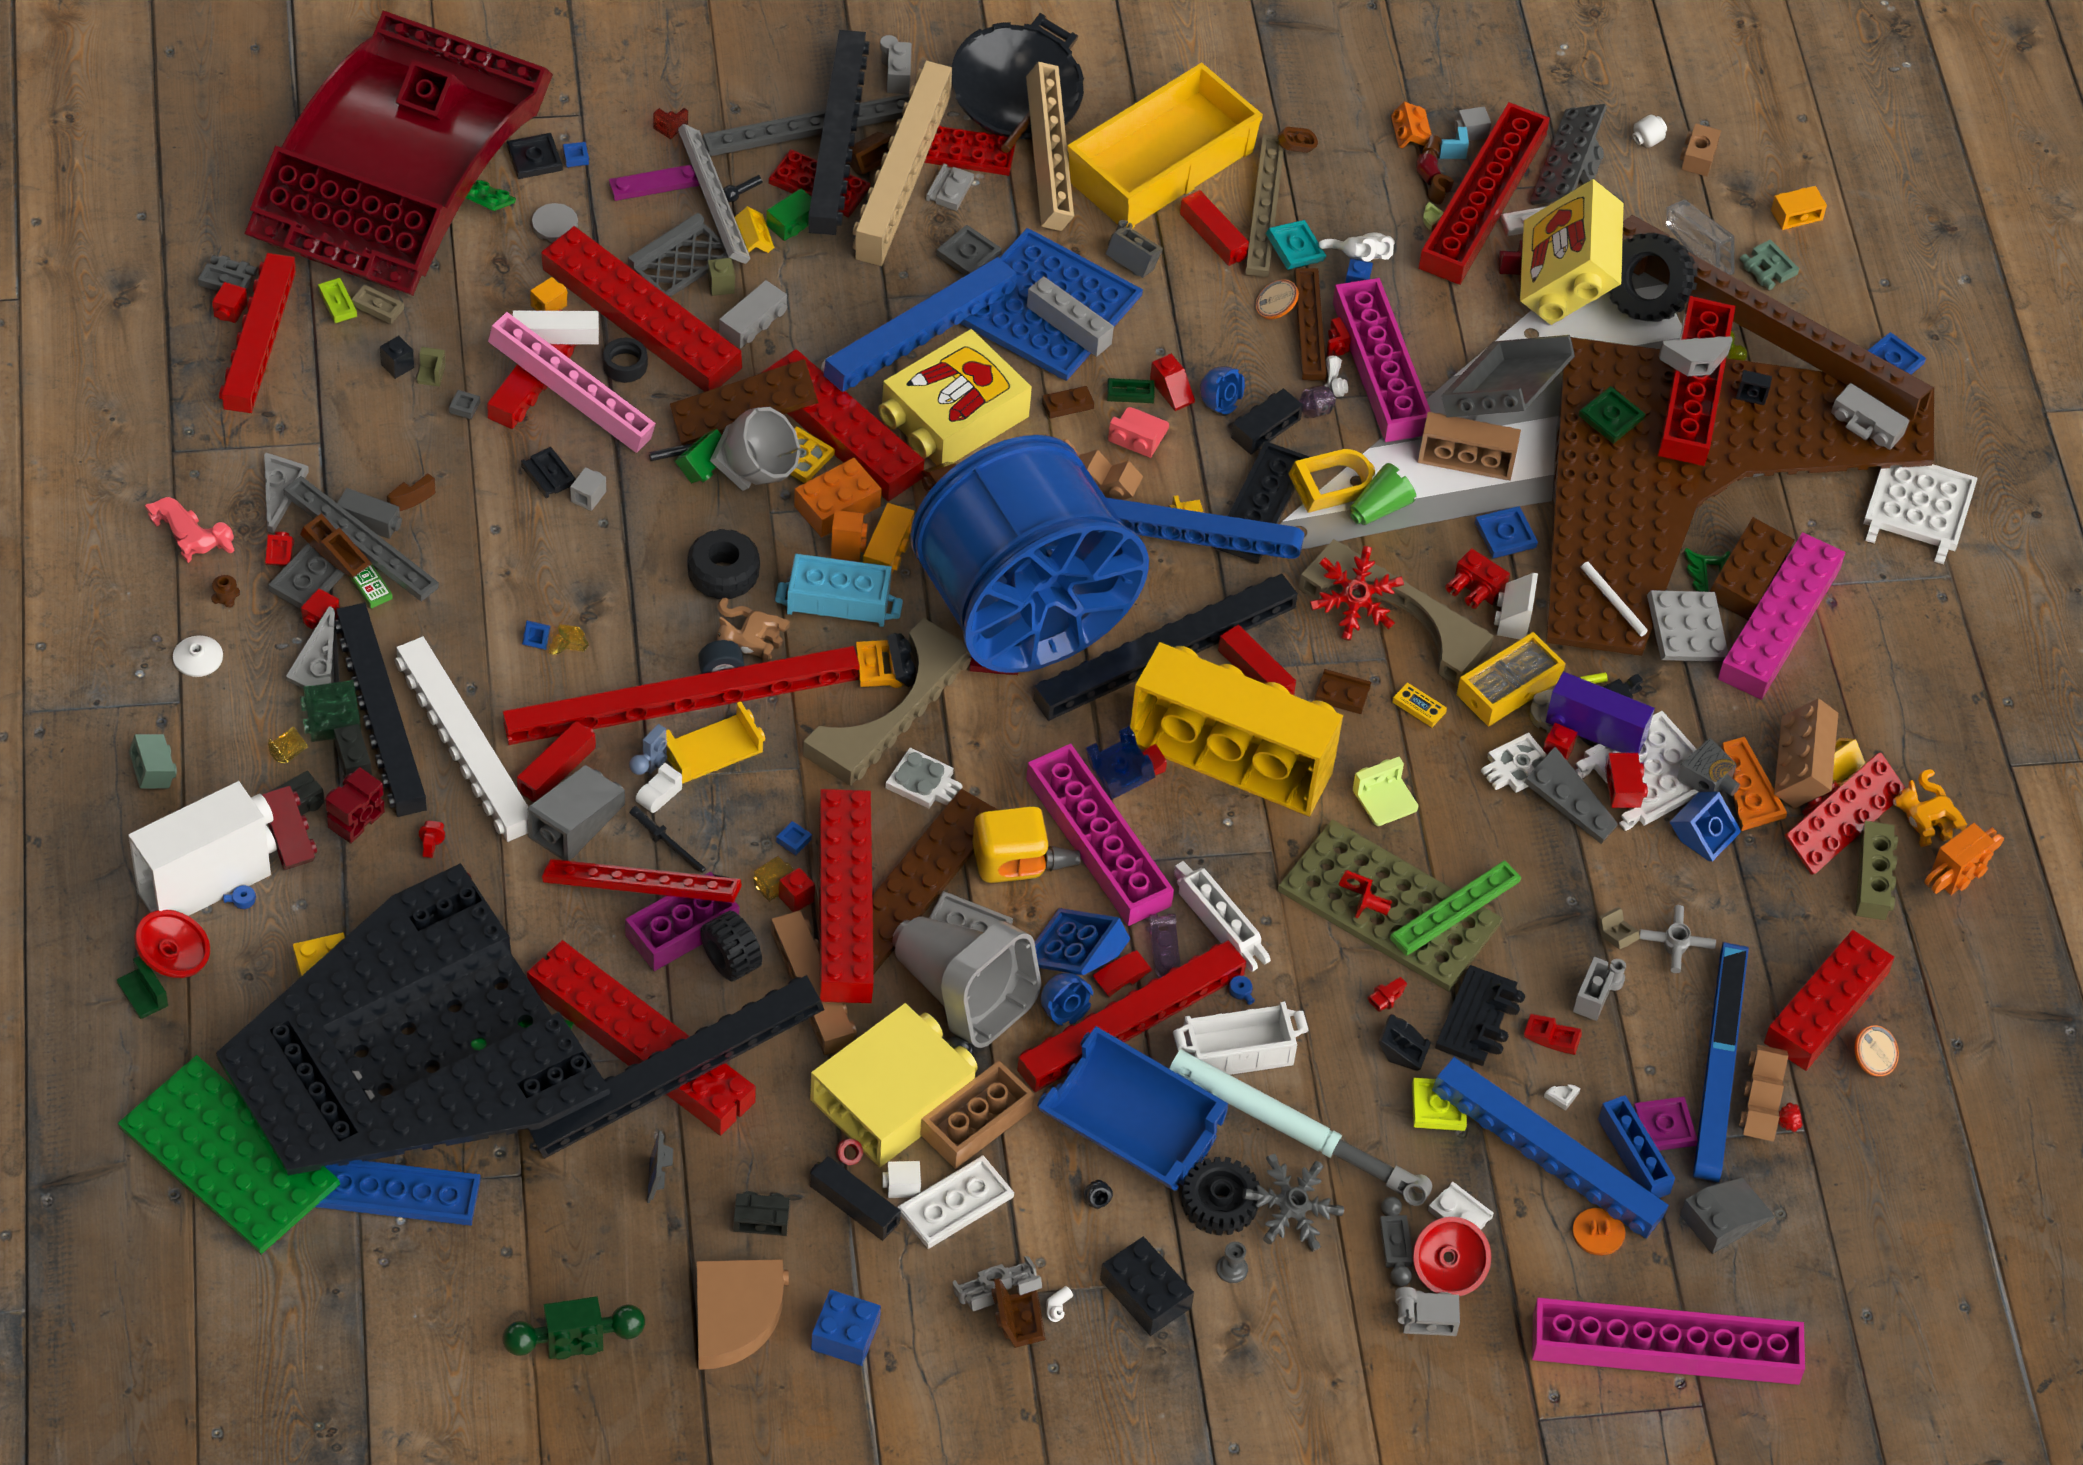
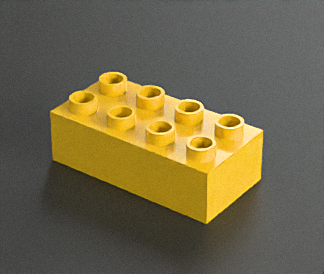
[1128,642,1343,817]

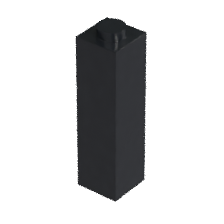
[810,1156,901,1241]

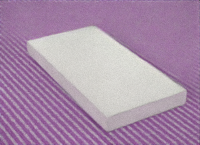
[897,1155,1014,1249]

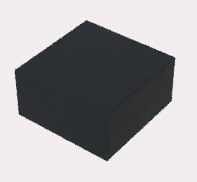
[1736,370,1772,405]

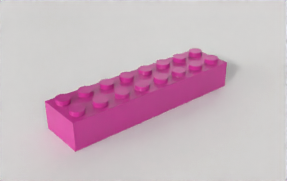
[1333,278,1431,442]
[1718,532,1846,700]
[1026,744,1174,926]

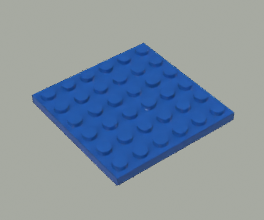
[960,228,1143,381]

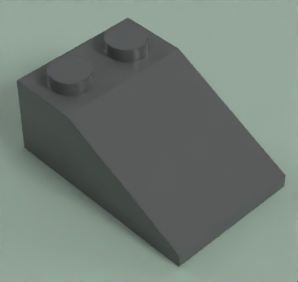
[1680,1177,1775,1254]

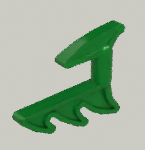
[1684,548,1731,592]

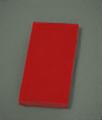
[924,126,1016,176]
[768,149,871,218]

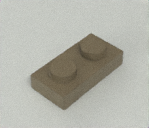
[351,284,404,324]

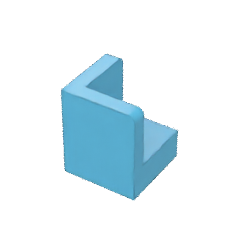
[1439,127,1469,159]

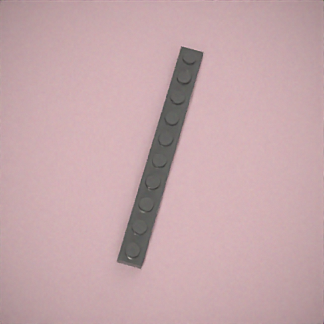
[703,93,910,156]

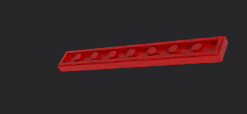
[542,859,742,903]

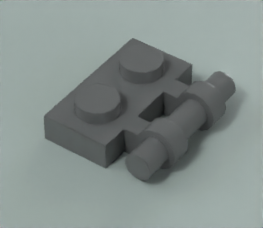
[198,255,258,291]

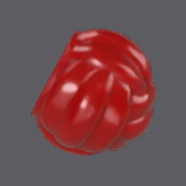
[1778,1102,1803,1132]

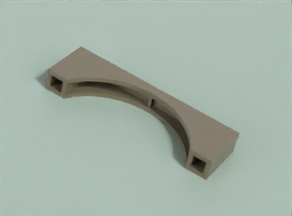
[1299,539,1494,686]
[803,618,971,786]

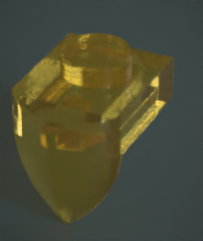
[548,624,589,655]
[268,726,309,763]

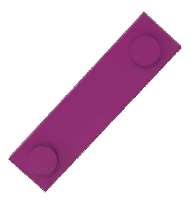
[609,164,700,201]

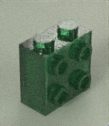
[300,680,361,742]

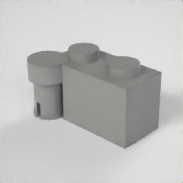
[880,35,912,94]
[1573,957,1626,1021]
[1395,1287,1460,1336]

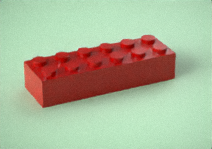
[1764,929,1895,1071]

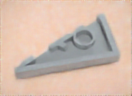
[264,453,309,533]
[286,606,335,701]

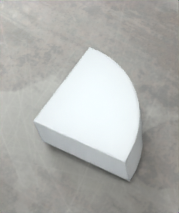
[1544,1085,1580,1111]

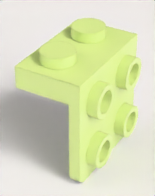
[1353,757,1418,826]

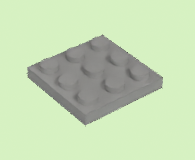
[1647,590,1728,661]

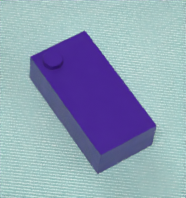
[1545,671,1655,755]

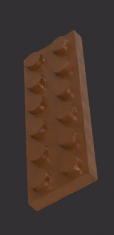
[670,359,819,445]

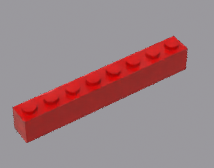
[219,253,296,414]

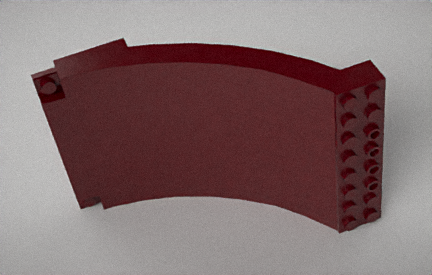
[244,10,553,296]

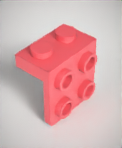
[1108,407,1169,458]

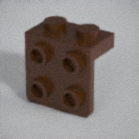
[991,1278,1046,1348]

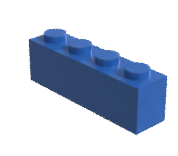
[1598,1095,1675,1198]

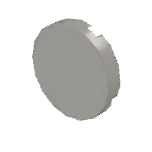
[532,203,578,243]

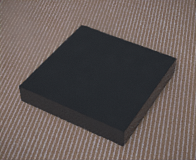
[507,133,563,179]

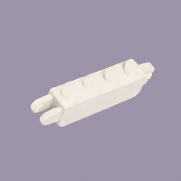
[1174,861,1271,972]

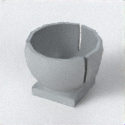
[710,407,800,491]

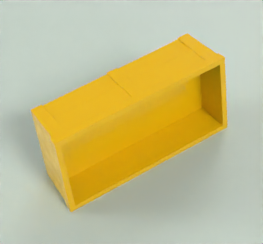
[1067,62,1263,229]

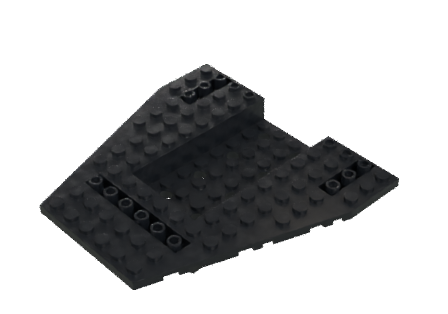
[216,863,610,1176]

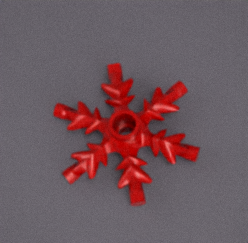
[1310,546,1404,641]

